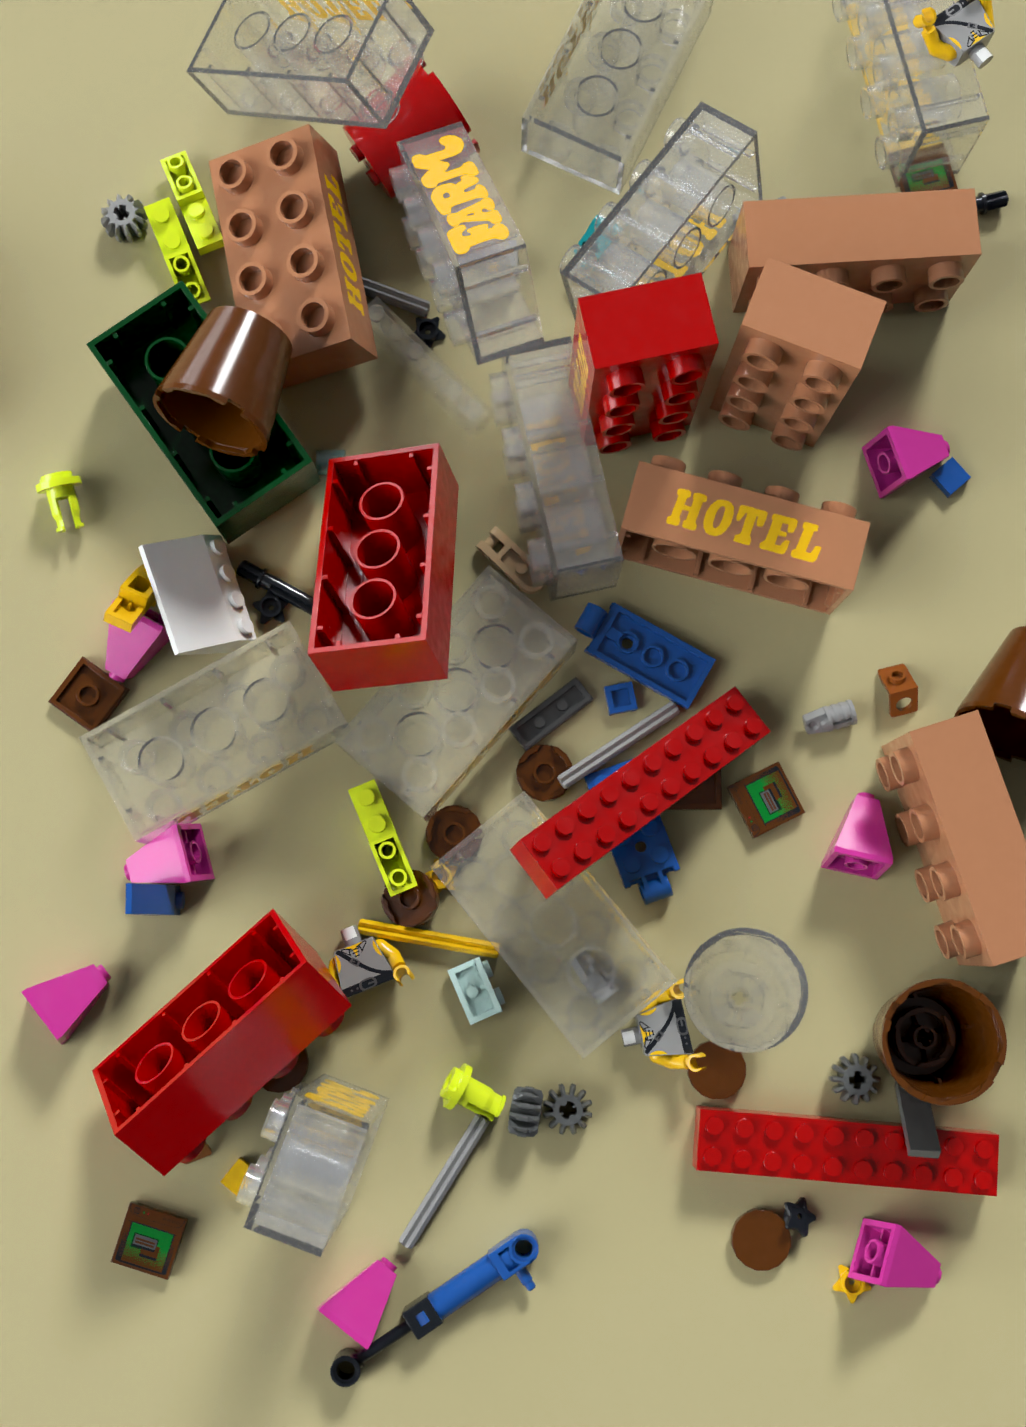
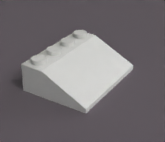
[138,534,257,655]

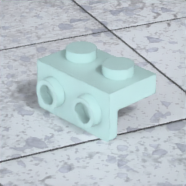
[447,956,506,1025]

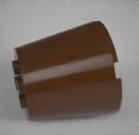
[153,306,293,457]
[954,626,1026,762]
[873,978,1007,1106]

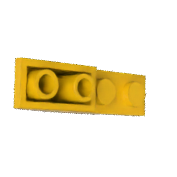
[103,563,157,633]

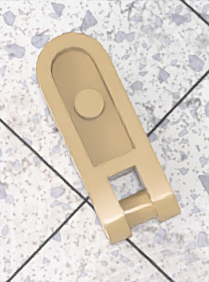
[475,526,546,594]

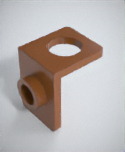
[878,664,918,717]

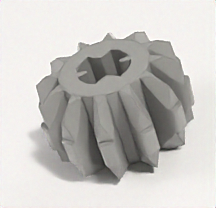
[101,194,148,243]

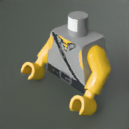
[913,0,995,69]
[328,925,415,998]
[621,978,707,1072]

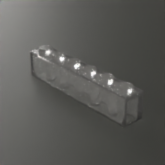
[368,296,493,441]

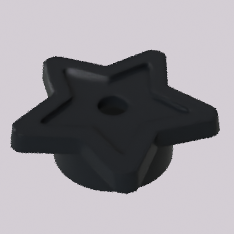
[410,317,446,350]
[253,591,288,625]
[784,1197,816,1237]

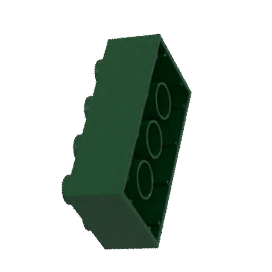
[86,280,321,544]

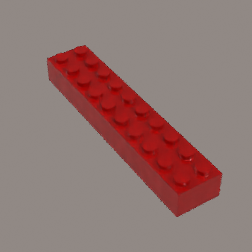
[510,686,771,899]
[692,1105,999,1196]

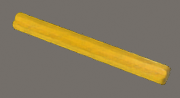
[358,919,500,958]

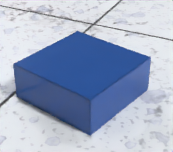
[929,457,971,498]
[603,681,638,716]

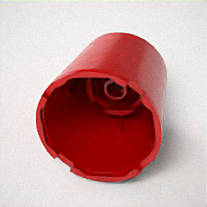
[342,54,480,200]

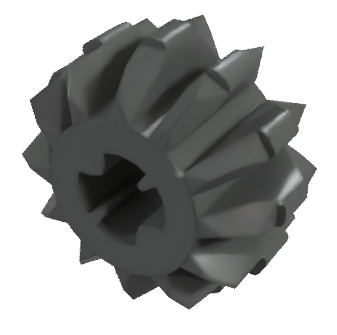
[829,1053,881,1105]
[543,1083,592,1135]
[508,1086,544,1138]

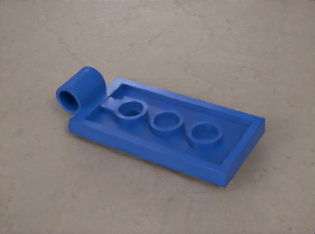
[574,602,716,710]
[584,759,680,905]

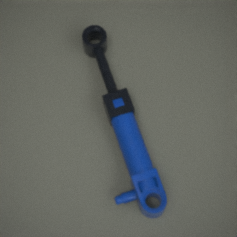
[330,1229,539,1387]

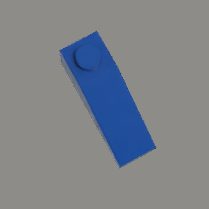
[125,883,185,916]

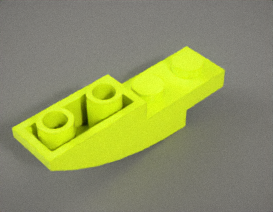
[160,150,224,256]
[144,197,211,305]
[348,779,418,897]

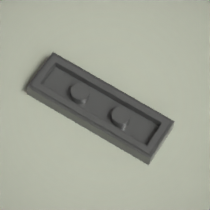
[509,677,593,751]
[894,1082,941,1158]

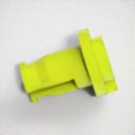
[35,471,85,533]
[440,1063,506,1122]

